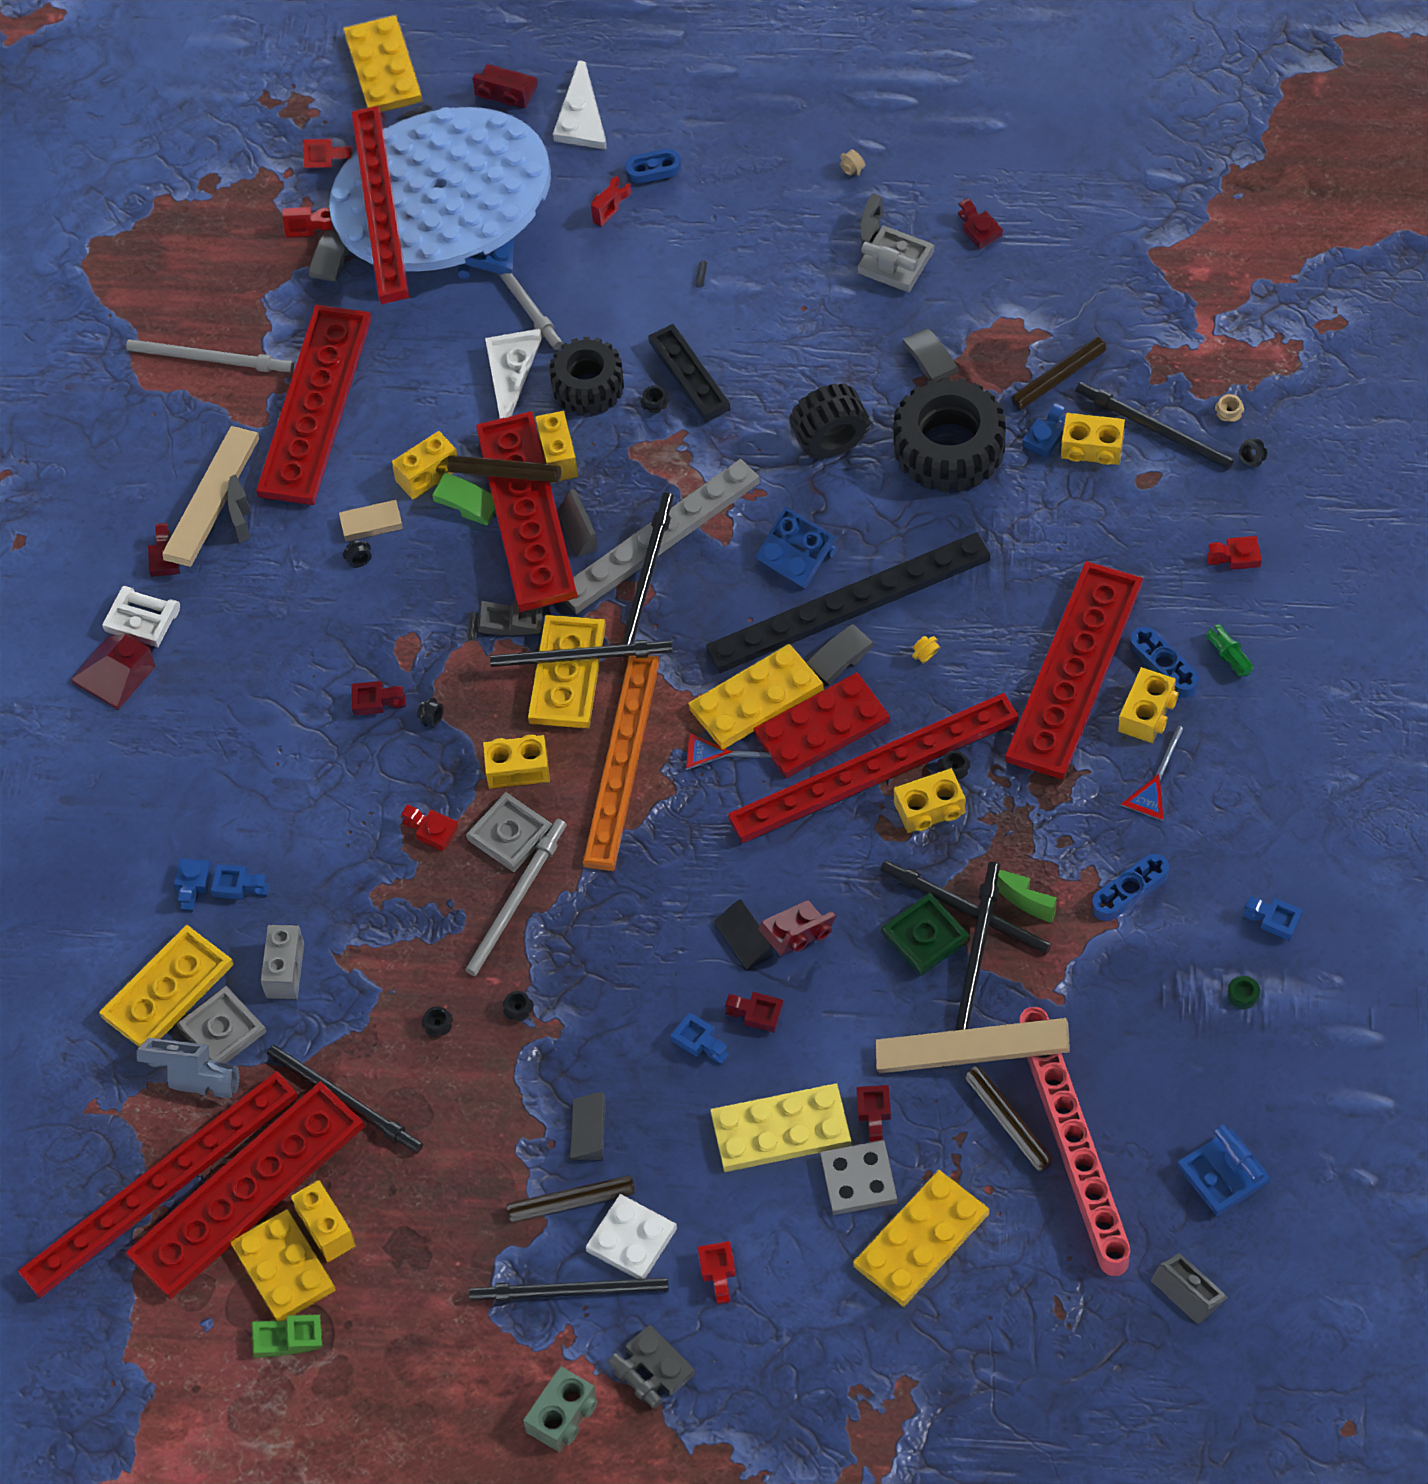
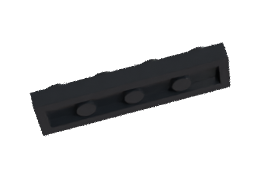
[648,324,731,422]

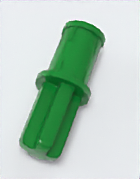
[1206,624,1254,677]

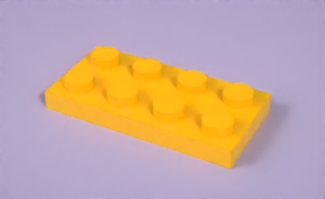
[343,15,423,112]
[528,615,606,729]
[688,643,824,750]
[99,925,234,1047]
[853,1170,989,1307]

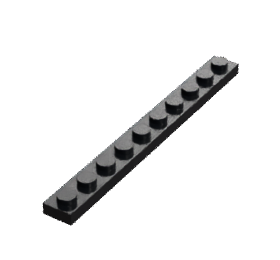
[706,532,990,674]

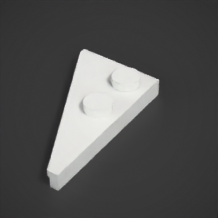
[553,61,606,150]
[485,329,541,419]

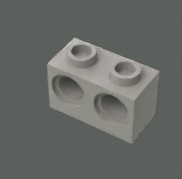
[261,925,305,999]

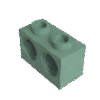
[523,1366,598,1453]

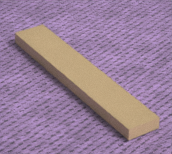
[162,426,259,567]
[876,1018,1070,1074]

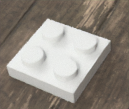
[586,1194,677,1279]

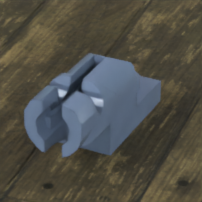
[137,1038,239,1098]

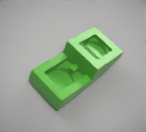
[432,472,496,526]
[998,870,1057,923]
[251,1315,322,1358]

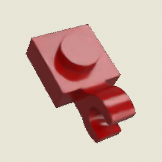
[303,138,353,168]
[591,176,631,227]
[282,207,333,237]
[1206,536,1262,570]
[401,804,459,851]
[697,1241,736,1304]

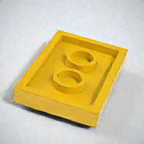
[231,1209,336,1321]

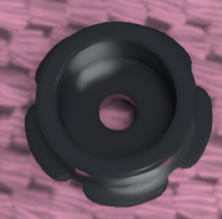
[640,386,669,413]
[1239,438,1268,467]
[343,540,371,568]
[417,698,444,727]
[940,751,971,779]
[503,991,534,1021]
[422,1006,453,1037]

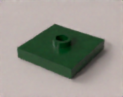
[881,893,970,976]

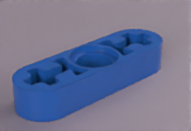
[1130,627,1199,698]
[1092,854,1169,921]

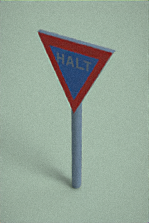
[1120,726,1183,822]
[686,733,771,770]

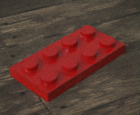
[753,672,890,779]

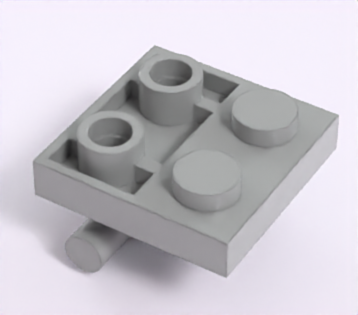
[858,225,934,292]

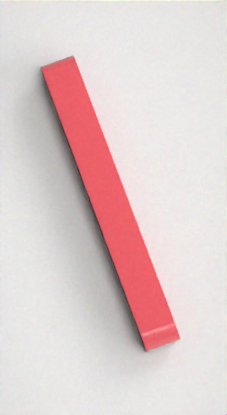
[1019,1007,1130,1276]

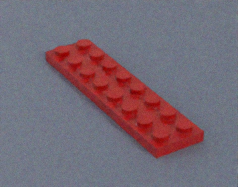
[256,305,372,505]
[476,411,578,612]
[1005,561,1143,780]
[125,1081,365,1300]

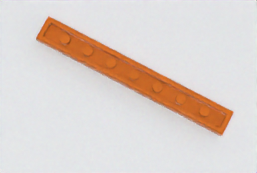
[583,655,660,871]

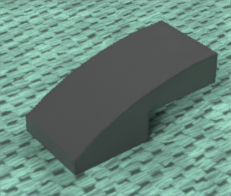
[861,193,883,257]
[309,230,349,281]
[903,328,958,382]
[228,474,251,543]
[477,600,543,635]
[807,624,875,685]

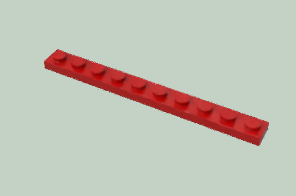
[352,105,409,305]
[728,693,1018,843]
[18,1071,298,1298]

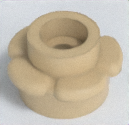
[840,150,865,176]
[1215,394,1244,422]

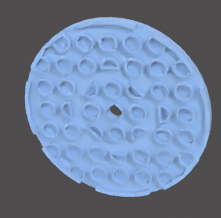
[329,107,551,271]

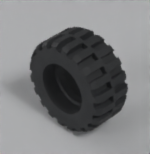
[893,377,1006,492]

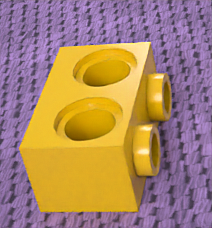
[535,411,578,483]
[1061,413,1125,465]
[391,431,457,500]
[1118,667,1179,743]
[483,735,550,789]
[894,768,966,833]
[291,1180,356,1263]

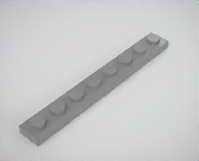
[564,459,760,614]

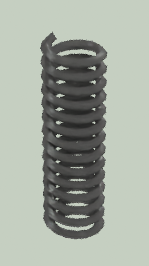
[403,103,432,119]
[695,260,707,287]
[467,611,478,641]

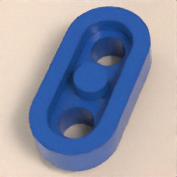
[625,149,681,183]

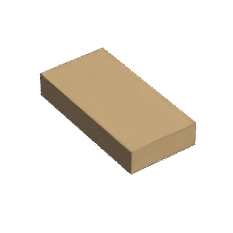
[339,500,403,542]

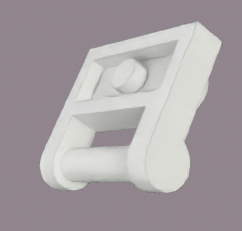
[102,586,180,647]

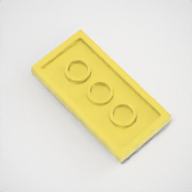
[711,1083,851,1172]

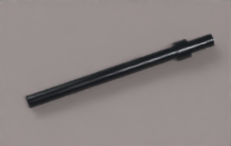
[1076,382,1234,470]
[620,492,674,658]
[490,640,672,667]
[880,860,1052,955]
[955,862,1001,1031]
[267,1044,423,1154]
[469,1278,669,1303]

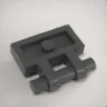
[608,1325,696,1409]

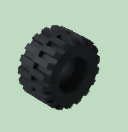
[549,337,624,416]
[789,383,871,459]

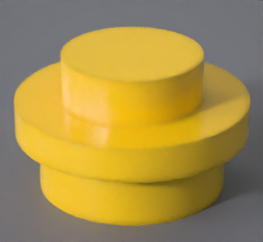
[912,636,940,663]

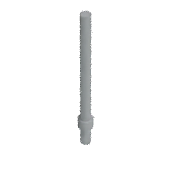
[499,273,563,350]
[126,339,294,373]
[465,819,567,976]

